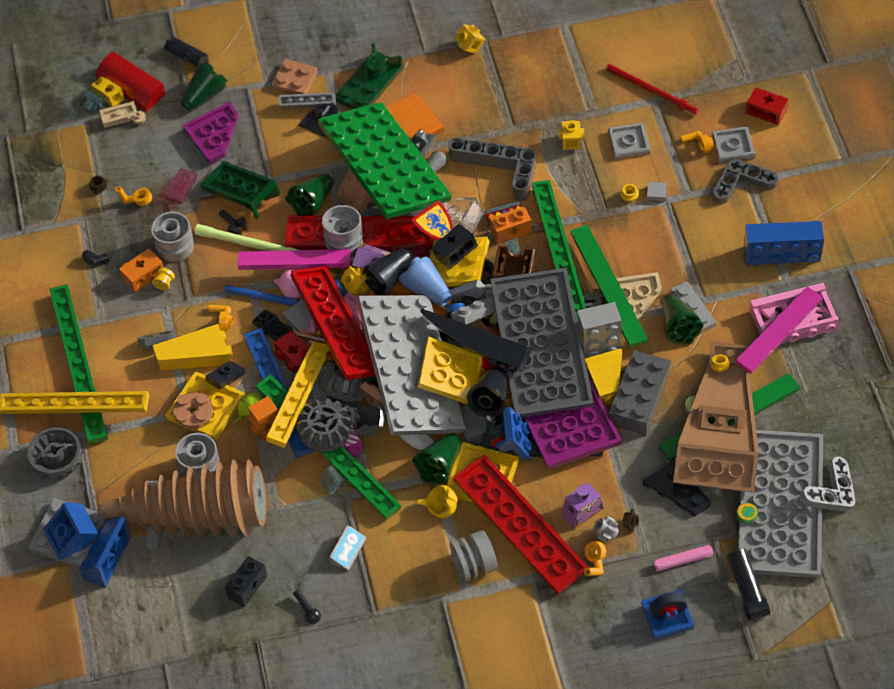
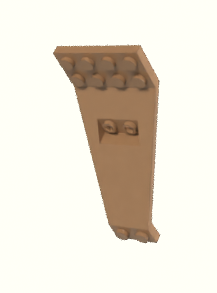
[673,341,759,493]

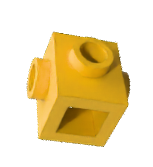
[454,24,486,53]
[558,121,584,150]
[340,266,370,296]

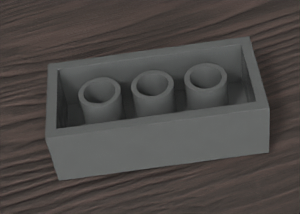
[609,350,671,436]

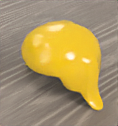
[417,485,458,519]

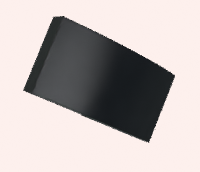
[252,309,293,341]

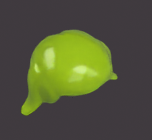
[235,391,264,422]

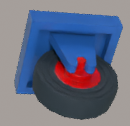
[482,407,531,460]
[641,590,694,640]

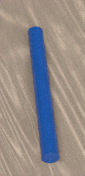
[225,285,298,306]

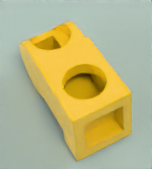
[90,77,125,107]

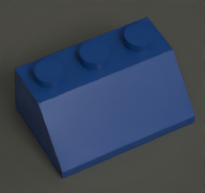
[80,517,131,588]

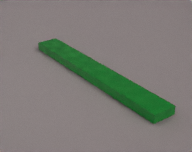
[570,224,648,349]
[659,373,800,462]

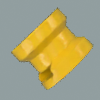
[152,268,175,291]

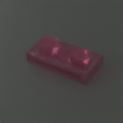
[164,168,197,205]

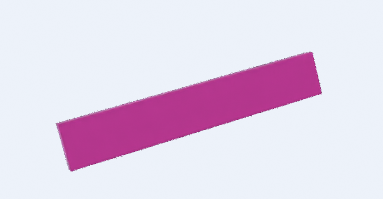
[237,249,351,270]
[736,286,823,374]

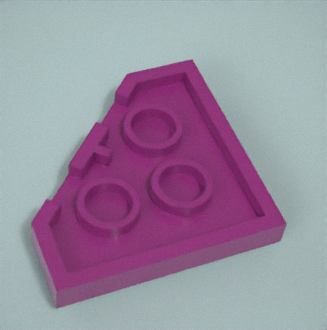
[183,102,239,164]

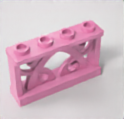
[749,283,839,344]

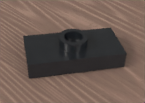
[205,361,245,389]

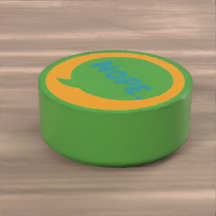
[737,503,758,524]

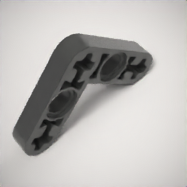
[713,159,778,204]

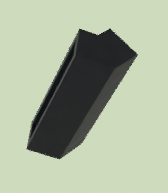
[163,36,209,67]

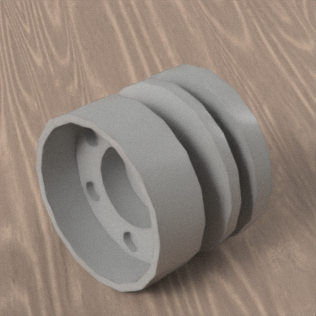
[322,205,363,254]
[450,530,498,582]

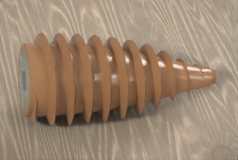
[97,459,266,538]

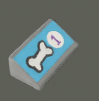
[330,525,367,571]

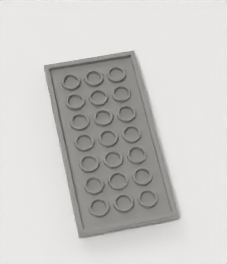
[356,295,466,435]
[738,430,823,578]

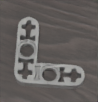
[799,456,856,511]

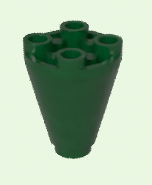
[180,62,227,111]
[285,174,334,216]
[662,295,704,345]
[412,433,462,484]

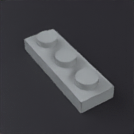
[671,281,716,334]
[451,295,496,324]

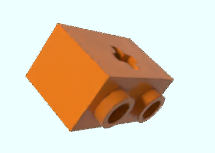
[490,206,532,245]
[119,248,164,293]
[248,396,279,441]

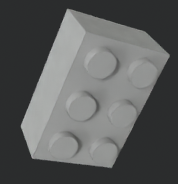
[577,302,621,358]

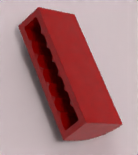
[96,51,166,112]

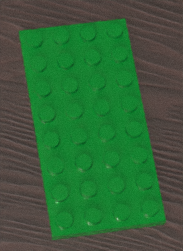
[318,102,452,219]

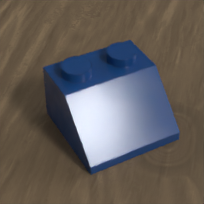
[43,502,98,560]

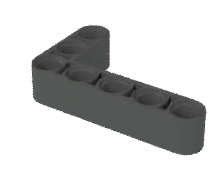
[448,138,536,201]

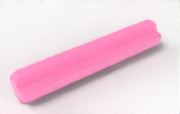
[654,545,713,572]

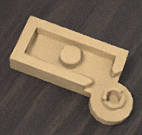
[99,101,146,128]

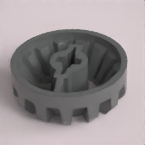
[318,361,372,402]
[297,398,351,452]
[27,427,83,480]

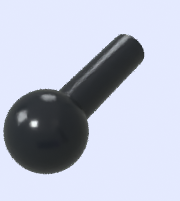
[293,589,321,624]

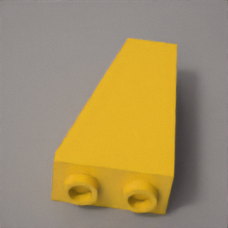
[152,324,233,371]

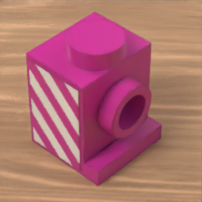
[342,424,362,457]

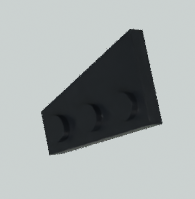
[642,460,711,517]

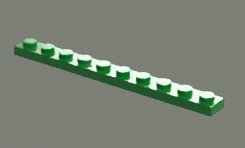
[532,180,586,319]
[49,284,108,445]
[256,374,401,521]

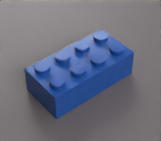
[743,221,824,265]

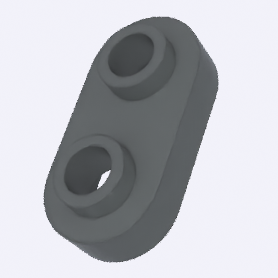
[137,331,176,349]

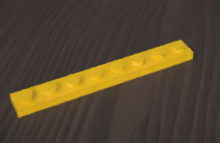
[266,330,330,448]
[0,391,150,414]

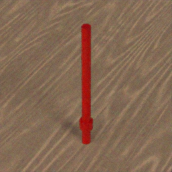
[606,63,699,115]

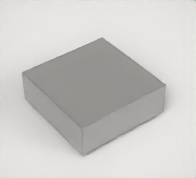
[647,182,666,201]

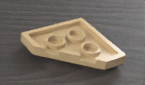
[606,272,662,320]

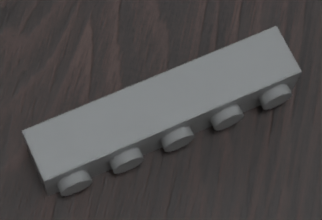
[279,92,336,109]

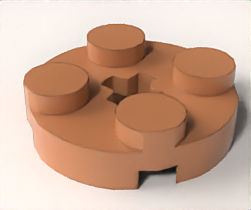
[173,393,213,430]

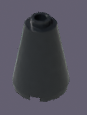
[360,248,413,296]
[467,366,507,418]

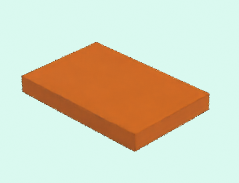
[386,92,444,141]

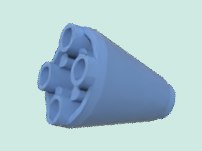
[399,257,452,307]

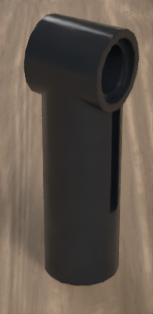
[726,549,771,621]

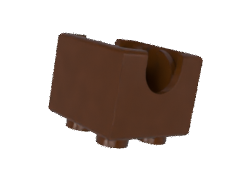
[492,245,536,279]

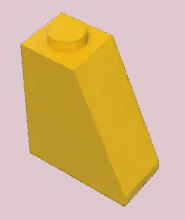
[585,348,622,405]

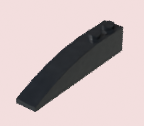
[420,308,531,373]

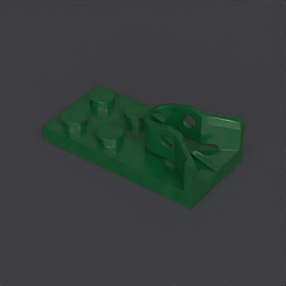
[335,42,404,109]
[200,161,280,219]

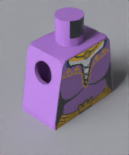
[352,243,390,268]
[561,483,604,530]

